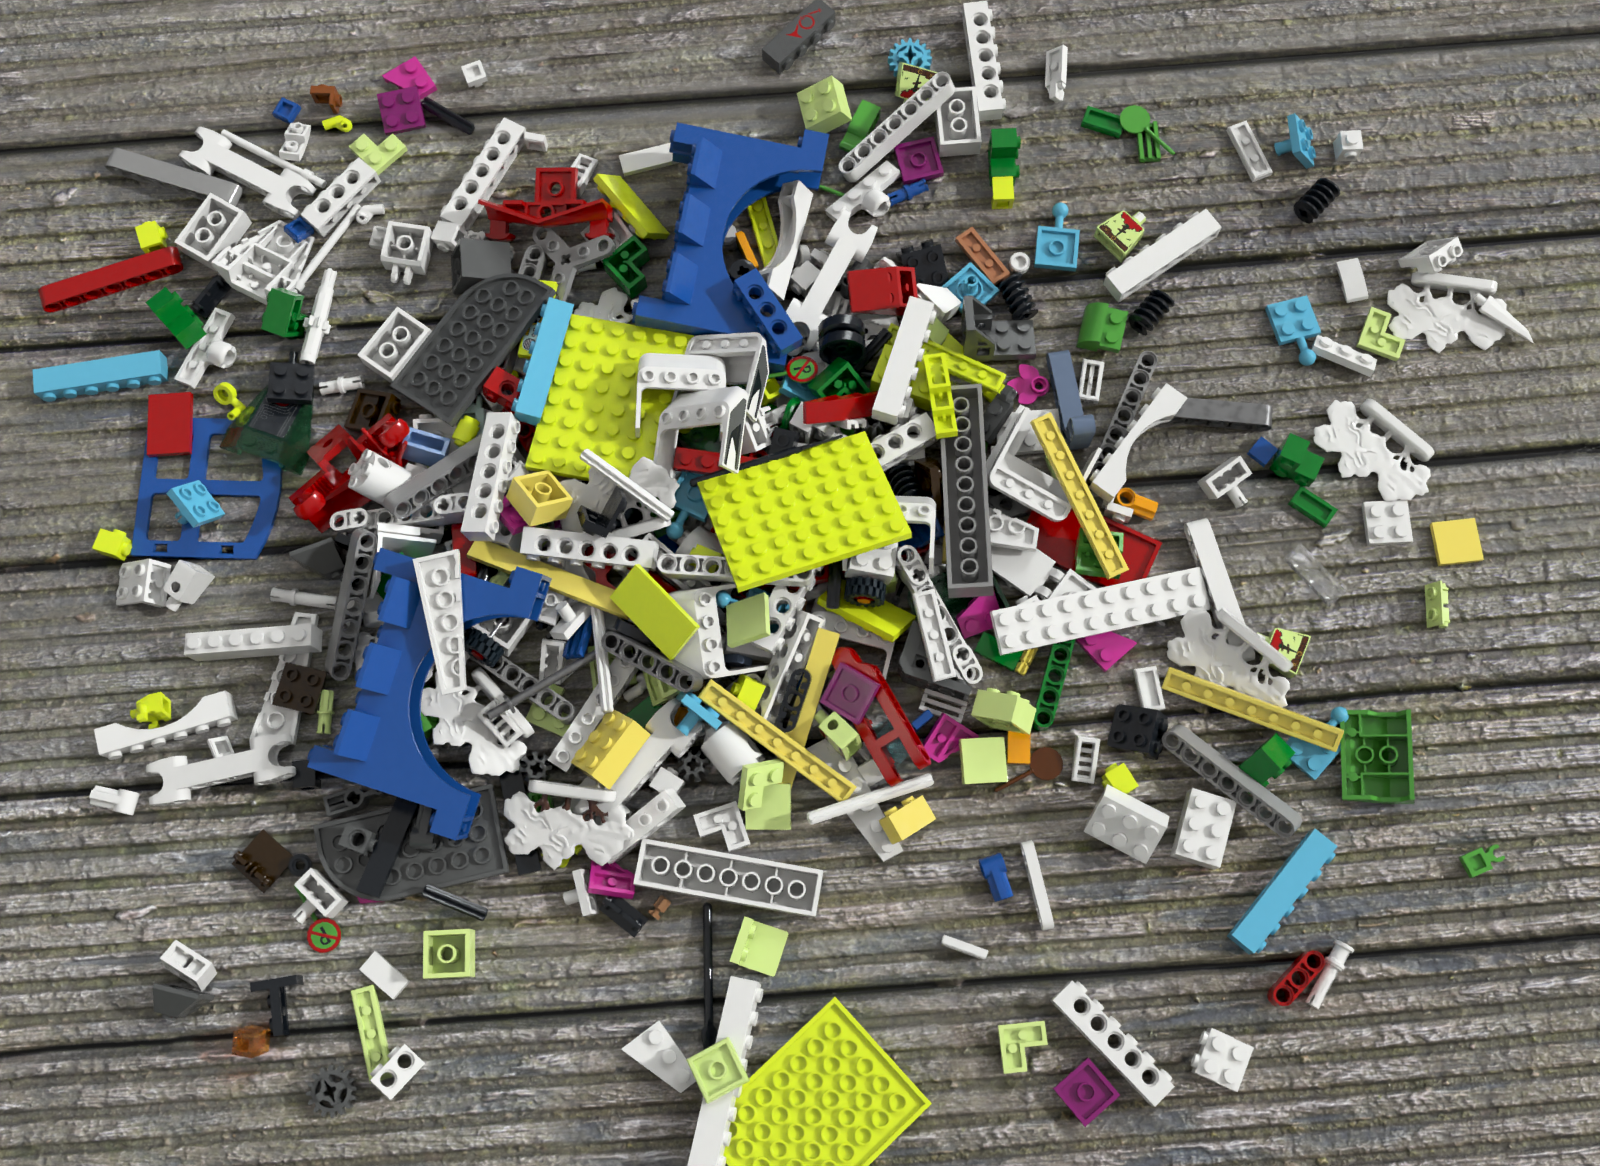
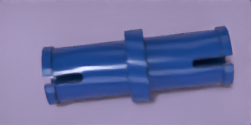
[886,179,929,207]

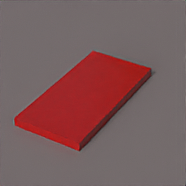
[1026,508,1162,587]

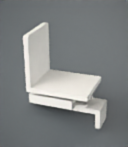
[368,522,444,599]

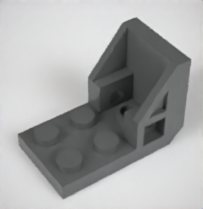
[961,295,1036,361]
[897,620,972,702]

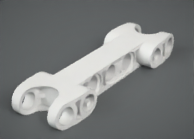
[178,127,316,220]
[786,210,878,352]
[330,493,469,541]
[895,545,983,684]
[573,698,705,825]
[146,734,296,806]

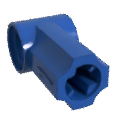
[978,853,1014,902]

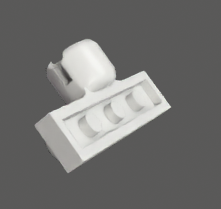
[825,160,901,222]
[174,307,237,389]

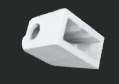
[163,560,215,612]

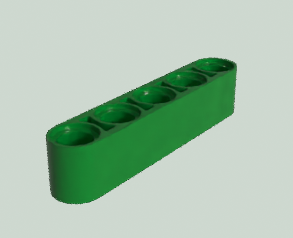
[1032,640,1075,731]

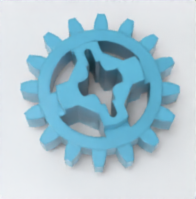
[888,38,932,77]

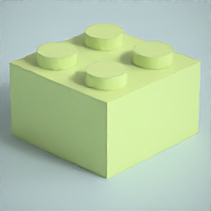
[797,75,852,133]
[971,688,1036,735]
[423,929,475,979]

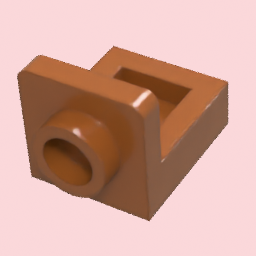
[310,84,342,114]

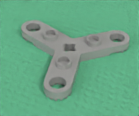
[533,227,616,302]

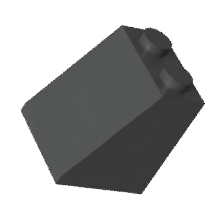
[451,238,514,294]

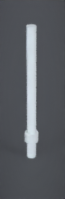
[221,129,327,188]
[292,203,362,293]

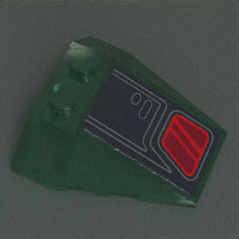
[219,385,314,476]

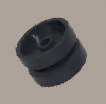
[818,314,866,365]

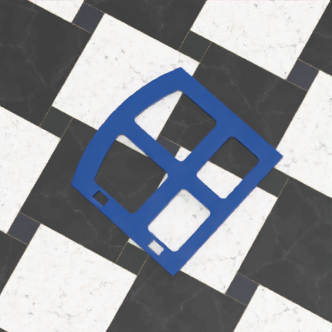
[131,418,282,560]

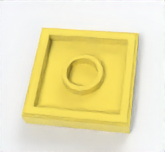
[1429,518,1484,566]

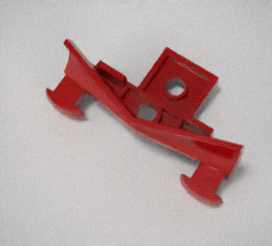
[478,167,616,243]
[289,413,410,533]

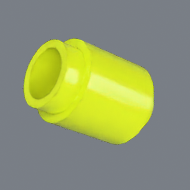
[451,415,480,447]

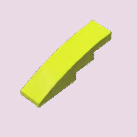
[923,352,958,439]

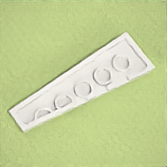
[413,549,467,695]
[250,612,319,745]
[807,739,903,862]

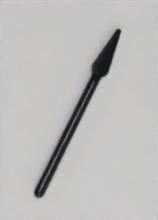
[690,435,843,487]
[701,902,717,1050]

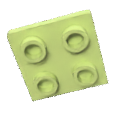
[730,916,789,977]

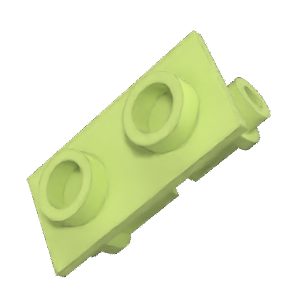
[1425,580,1450,628]

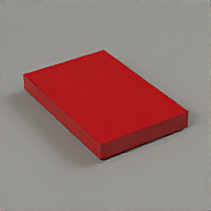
[147,392,193,457]

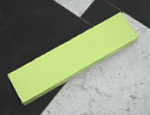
[351,985,393,1084]

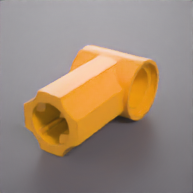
[1113,488,1158,521]

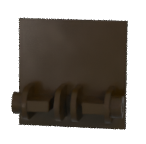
[272,662,328,715]
[232,829,293,893]

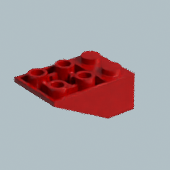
[847,266,918,316]

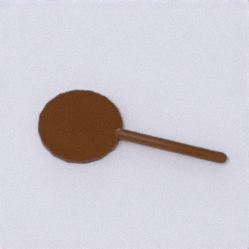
[994,747,1063,792]

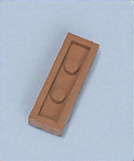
[955,227,1010,286]

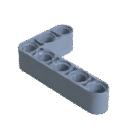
[1046,350,1096,451]

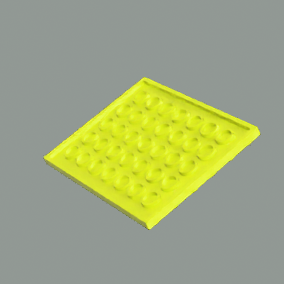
[525,314,694,481]
[697,431,912,593]
[723,997,932,1166]

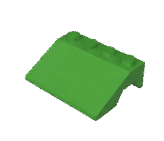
[1340,709,1415,804]

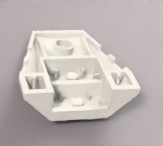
[211,220,315,305]

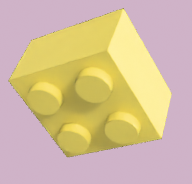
[506,470,573,527]

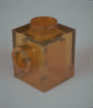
[232,1025,270,1058]

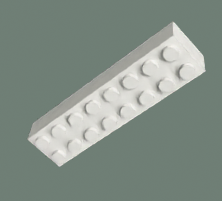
[633,838,823,918]

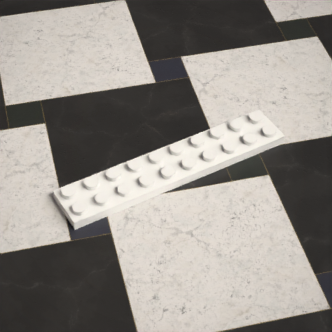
[990,567,1211,656]

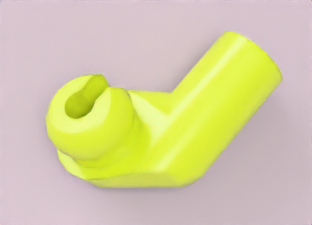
[322,115,352,132]

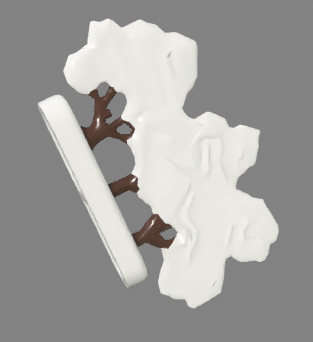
[504,780,633,870]

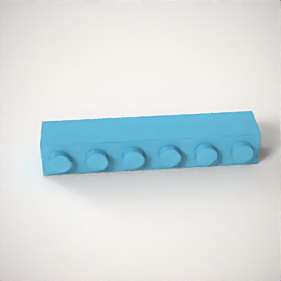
[511,297,574,426]
[33,350,169,402]
[1227,829,1337,954]

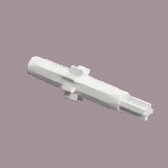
[299,268,337,366]

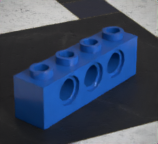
[732,268,803,358]

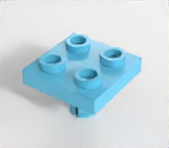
[1274,113,1316,169]
[942,262,999,313]
[166,480,225,528]
[675,692,722,736]

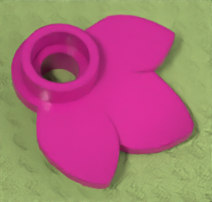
[1007,364,1050,405]

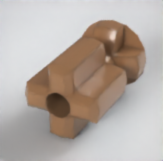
[648,895,671,920]

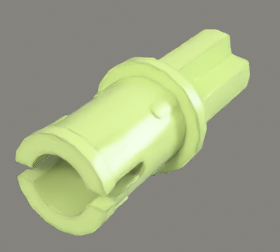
[316,690,335,734]

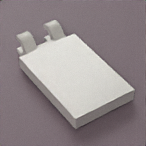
[991,546,1065,600]

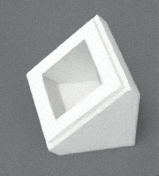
[207,736,235,758]

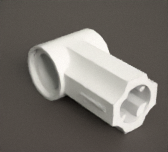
[89,785,140,816]

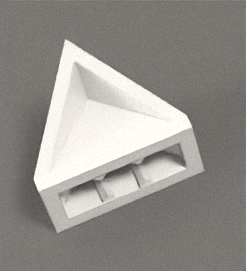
[539,638,579,685]

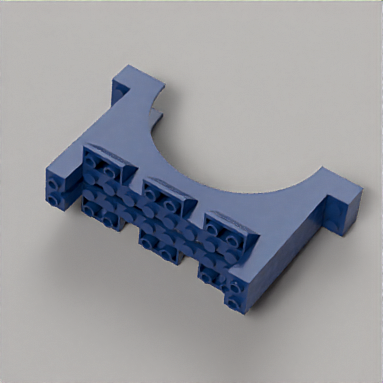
[632,122,829,381]
[307,547,552,841]

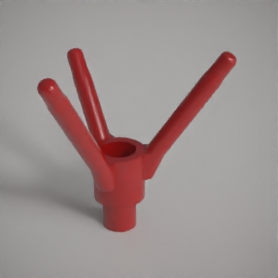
[361,428,408,467]

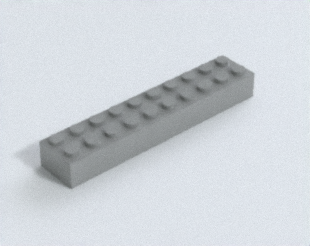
[941,384,994,598]

